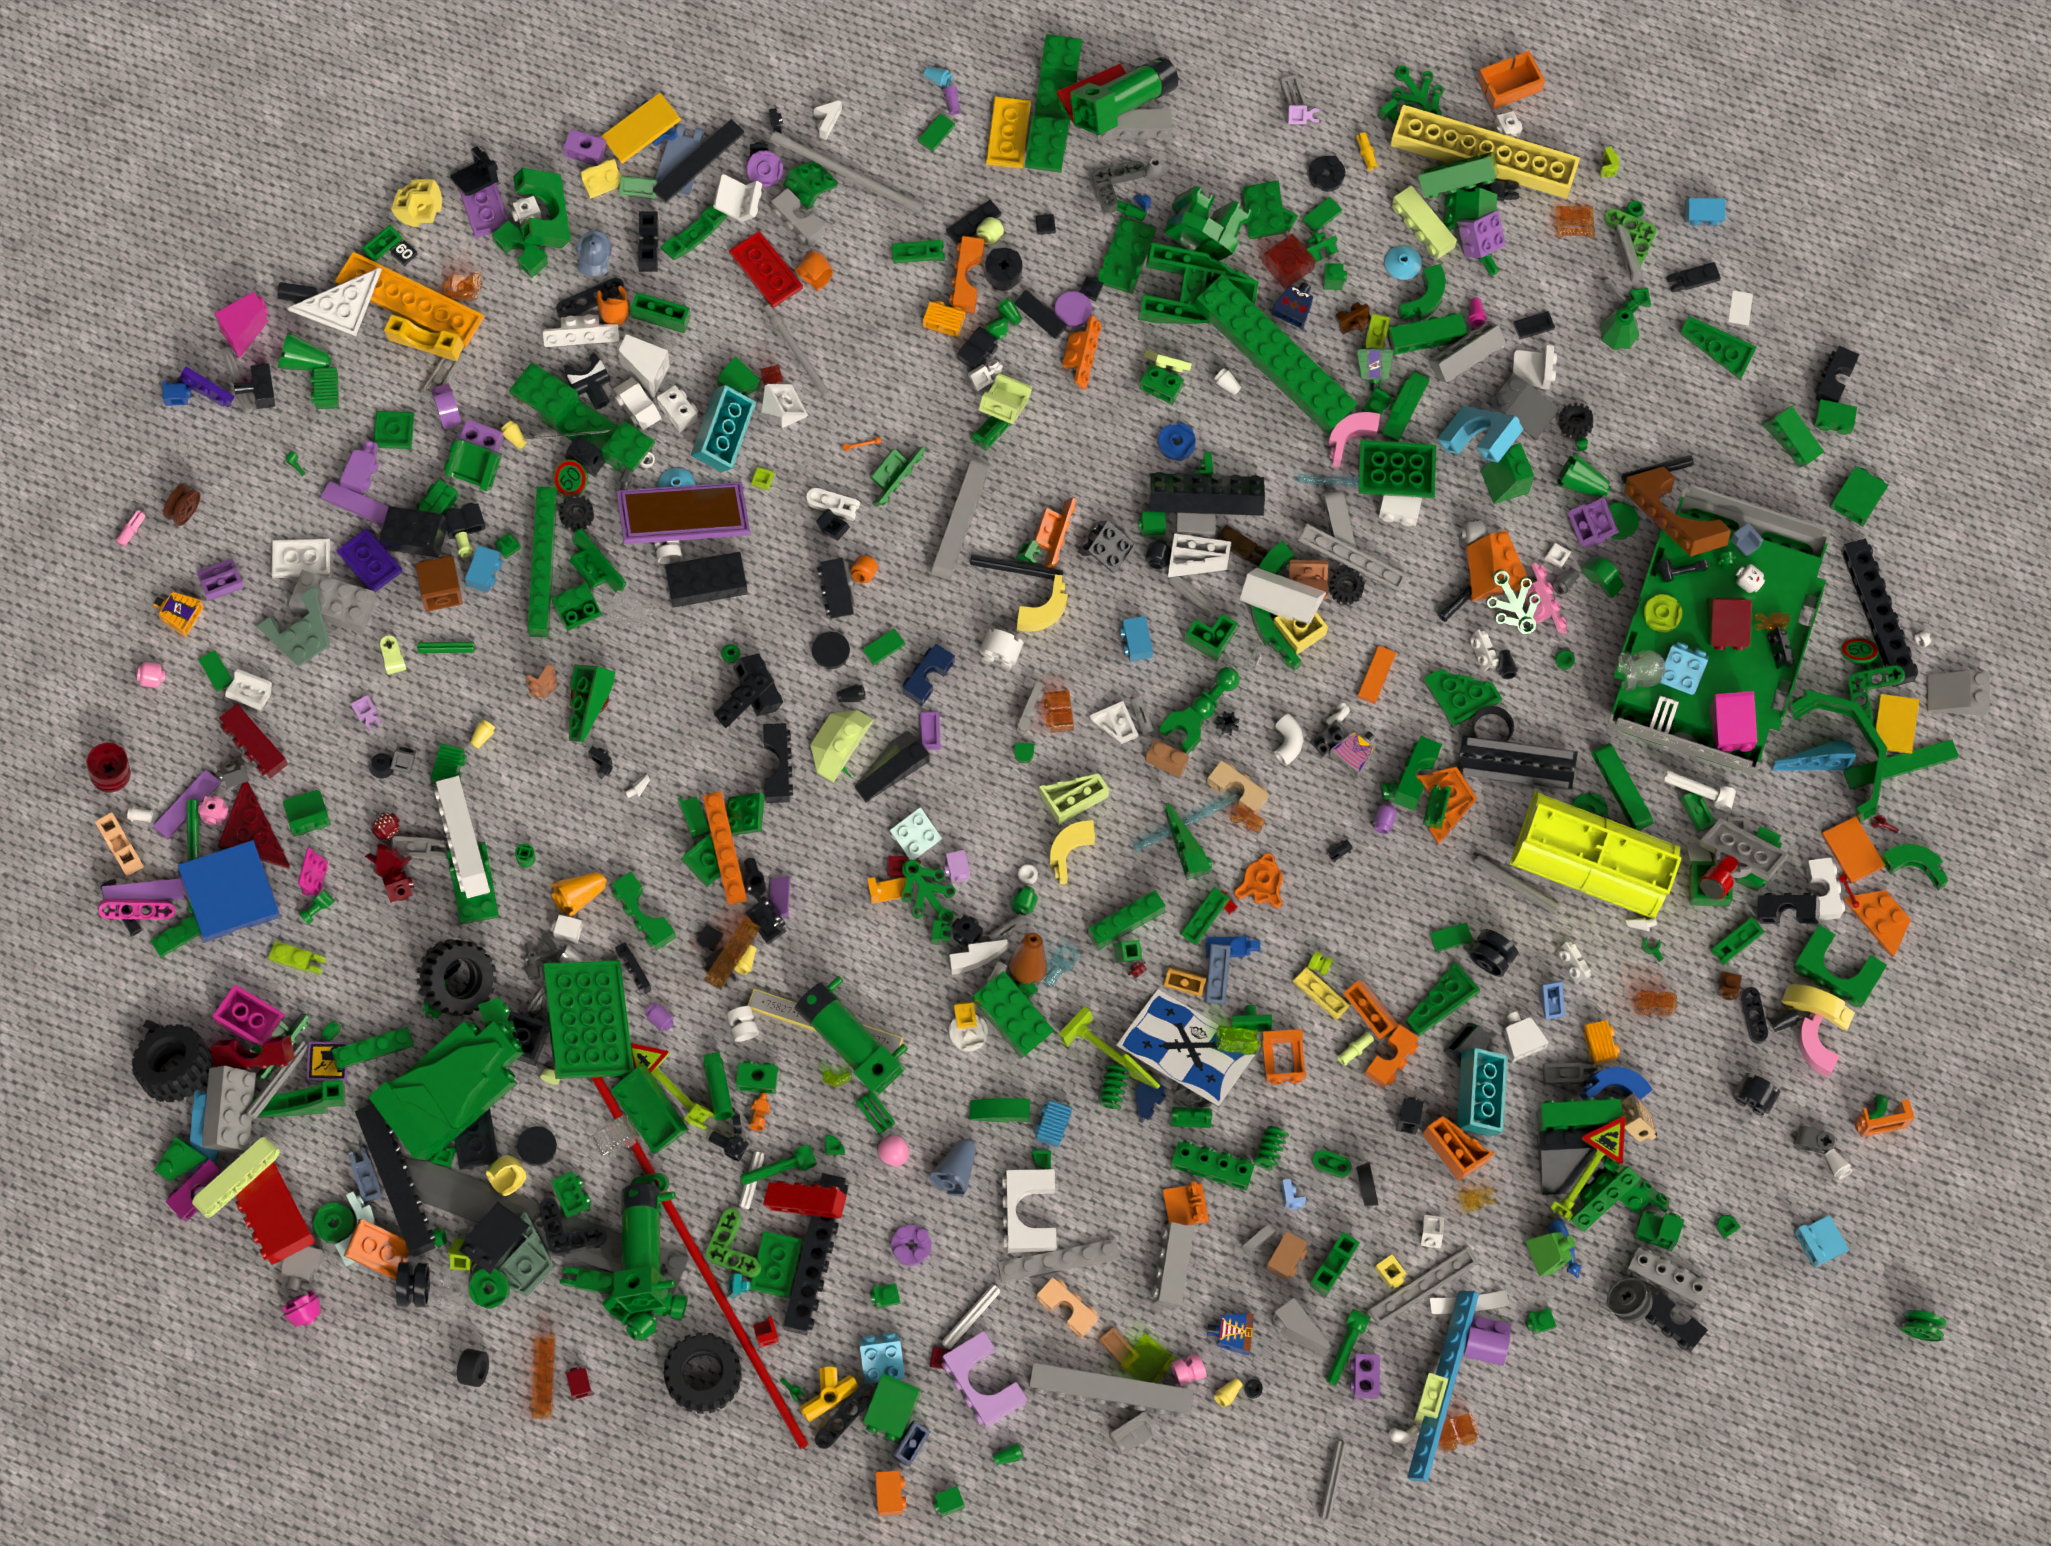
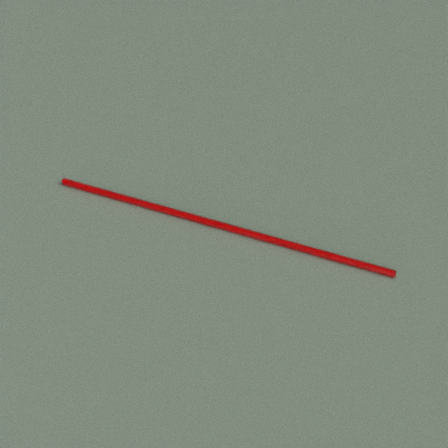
[591,1077,809,1450]

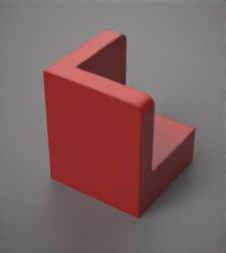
[753,1316,779,1348]

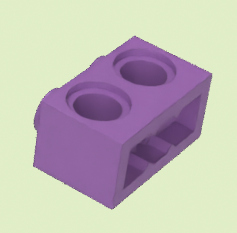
[458,419,504,452]
[1350,1354,1380,1399]

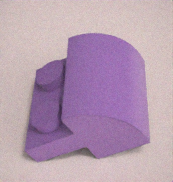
[1568,497,1619,547]
[196,558,244,601]
[1464,1316,1511,1366]

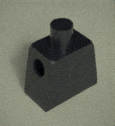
[565,436,605,477]

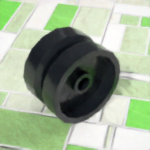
[1467,929,1519,977]
[396,1262,430,1308]

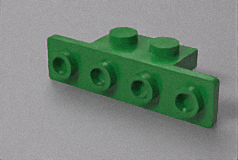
[1382,372,1430,442]
[869,446,926,506]
[569,528,626,595]
[251,1014,310,1080]
[1603,1155,1669,1214]
[1571,1166,1641,1231]

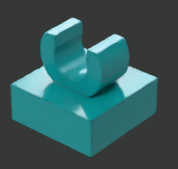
[728,1273,750,1298]

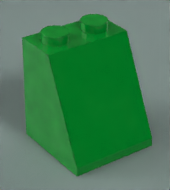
[1480,443,1534,504]
[863,1373,920,1442]

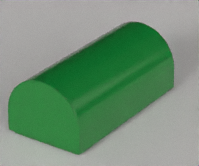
[362,225,403,262]

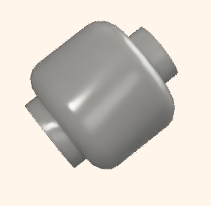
[1459,519,1488,545]

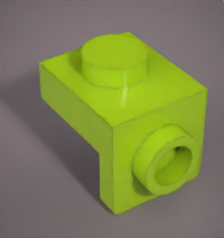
[1599,146,1620,178]

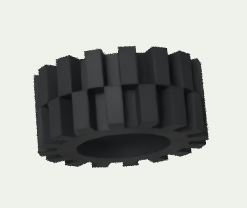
[1559,403,1593,439]
[559,494,594,531]
[1329,568,1365,605]

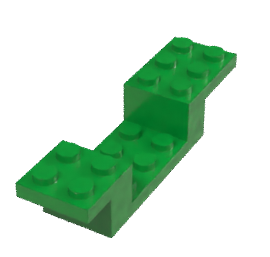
[1025,34,1082,173]
[509,362,655,472]

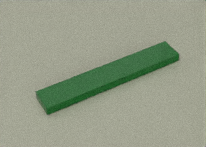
[1843,739,1959,790]

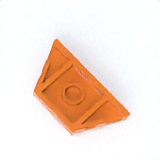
[1843,890,1911,958]

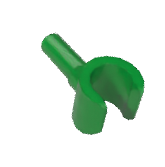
[1576,435,1588,451]
[286,451,306,476]
[780,1378,805,1402]

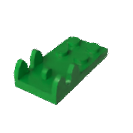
[1098,217,1156,294]
[446,841,499,925]

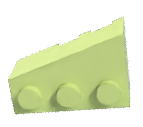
[1039,774,1109,825]

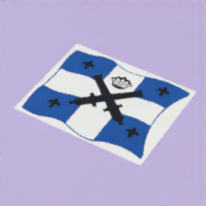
[1116,989,1259,1106]

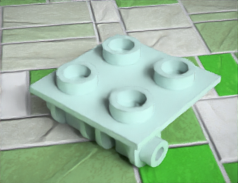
[890,807,942,860]

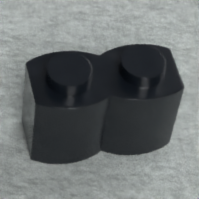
[957,326,998,370]
[442,503,486,539]

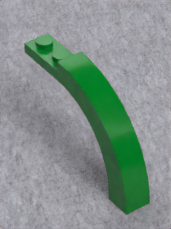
[1250,540,1301,671]

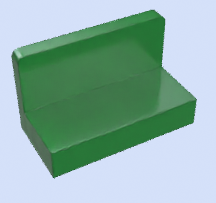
[678,796,711,839]

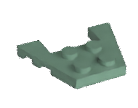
[257,587,330,666]
[470,1212,555,1297]

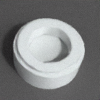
[1018,864,1038,885]

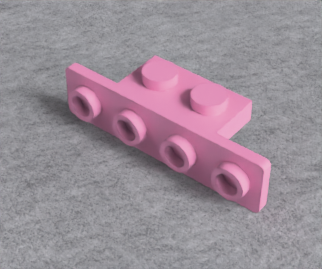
[1525,563,1568,634]

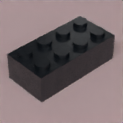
[665,551,748,608]

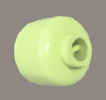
[976,217,1004,245]

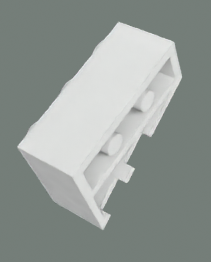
[1168,533,1231,577]

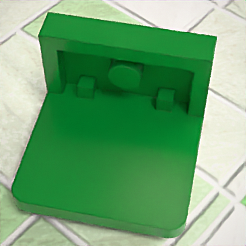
[783,161,838,210]
[283,790,331,837]

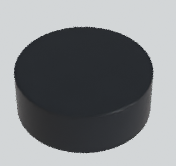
[732,1114,742,1135]

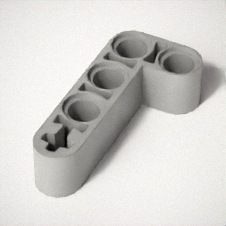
[1319,490,1357,566]

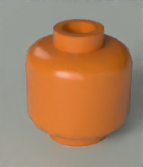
[850,555,878,583]

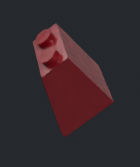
[1707,598,1752,650]

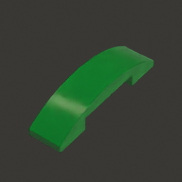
[660,203,727,260]

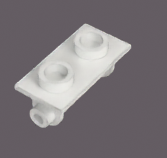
[1469,629,1499,672]
[1557,942,1591,984]

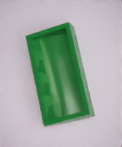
[611,1065,689,1154]

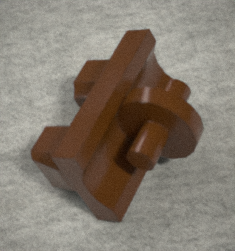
[1336,302,1371,335]

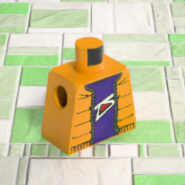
[154,592,204,638]

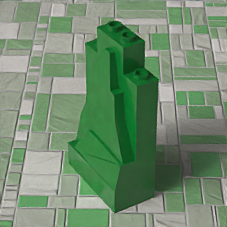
[369,1021,524,1160]

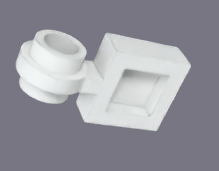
[968,360,1003,391]

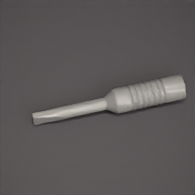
[844,563,857,607]

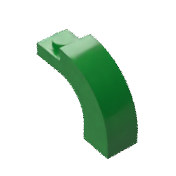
[1397,264,1446,320]
[1880,844,1948,891]

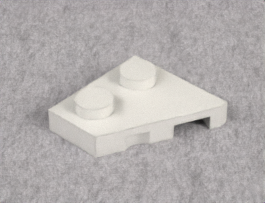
[1090,701,1139,744]

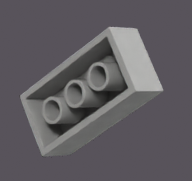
[289,570,377,634]
[202,1066,256,1154]

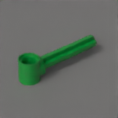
[740,1145,817,1186]
[1326,1309,1371,1386]

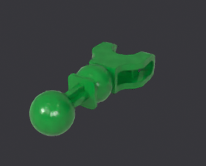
[1159,667,1240,754]

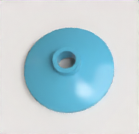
[1385,246,1422,280]
[658,468,696,488]

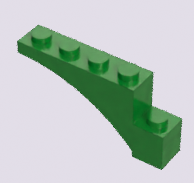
[253,1080,346,1118]

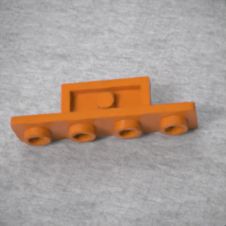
[1062,315,1101,390]
[1033,497,1076,568]

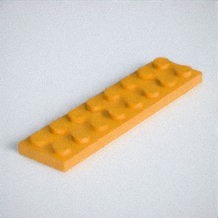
[334,252,484,348]

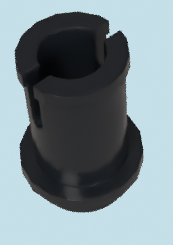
[1327,839,1353,863]

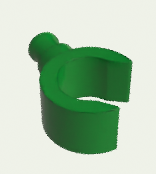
[1642,936,1664,962]

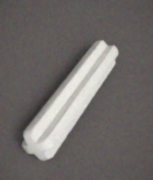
[739,1151,765,1209]

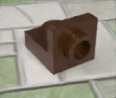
[1718,971,1742,1000]

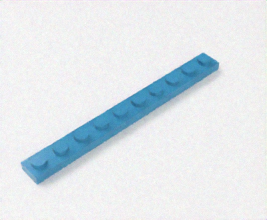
[1407,1291,1479,1482]

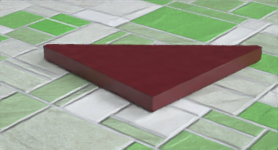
[218,781,290,869]

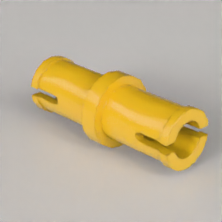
[1356,132,1378,171]

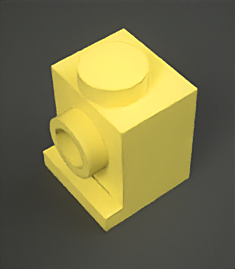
[1374,1254,1407,1288]

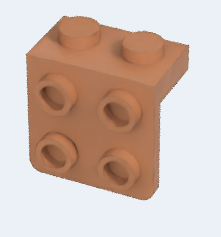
[1289,560,1328,599]

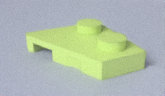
[1144,350,1192,372]

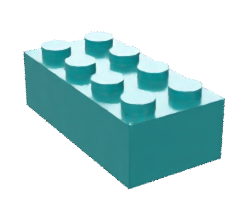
[690,385,756,473]
[1457,1048,1508,1137]

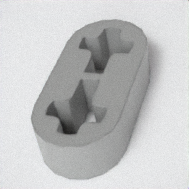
[1242,1224,1277,1256]

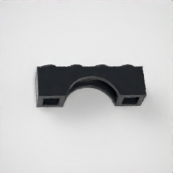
[763,723,793,803]

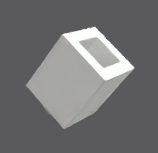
[551,915,583,944]

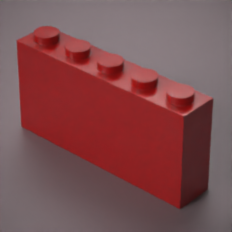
[235,1162,315,1265]

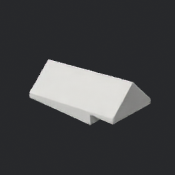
[1240,568,1326,625]

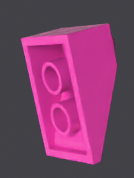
[213,984,285,1048]

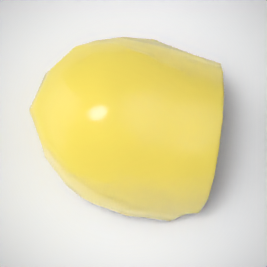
[486,1155,526,1196]

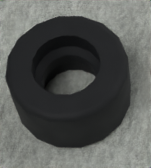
[456,1348,489,1387]

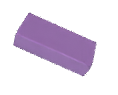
[770,876,790,918]

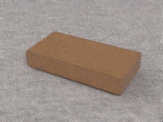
[1098,1327,1140,1370]

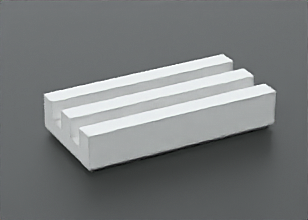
[1649,696,1679,734]

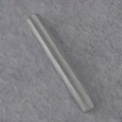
[221,346,254,414]
[1320,1441,1347,1521]

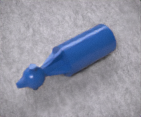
[1546,1219,1582,1278]

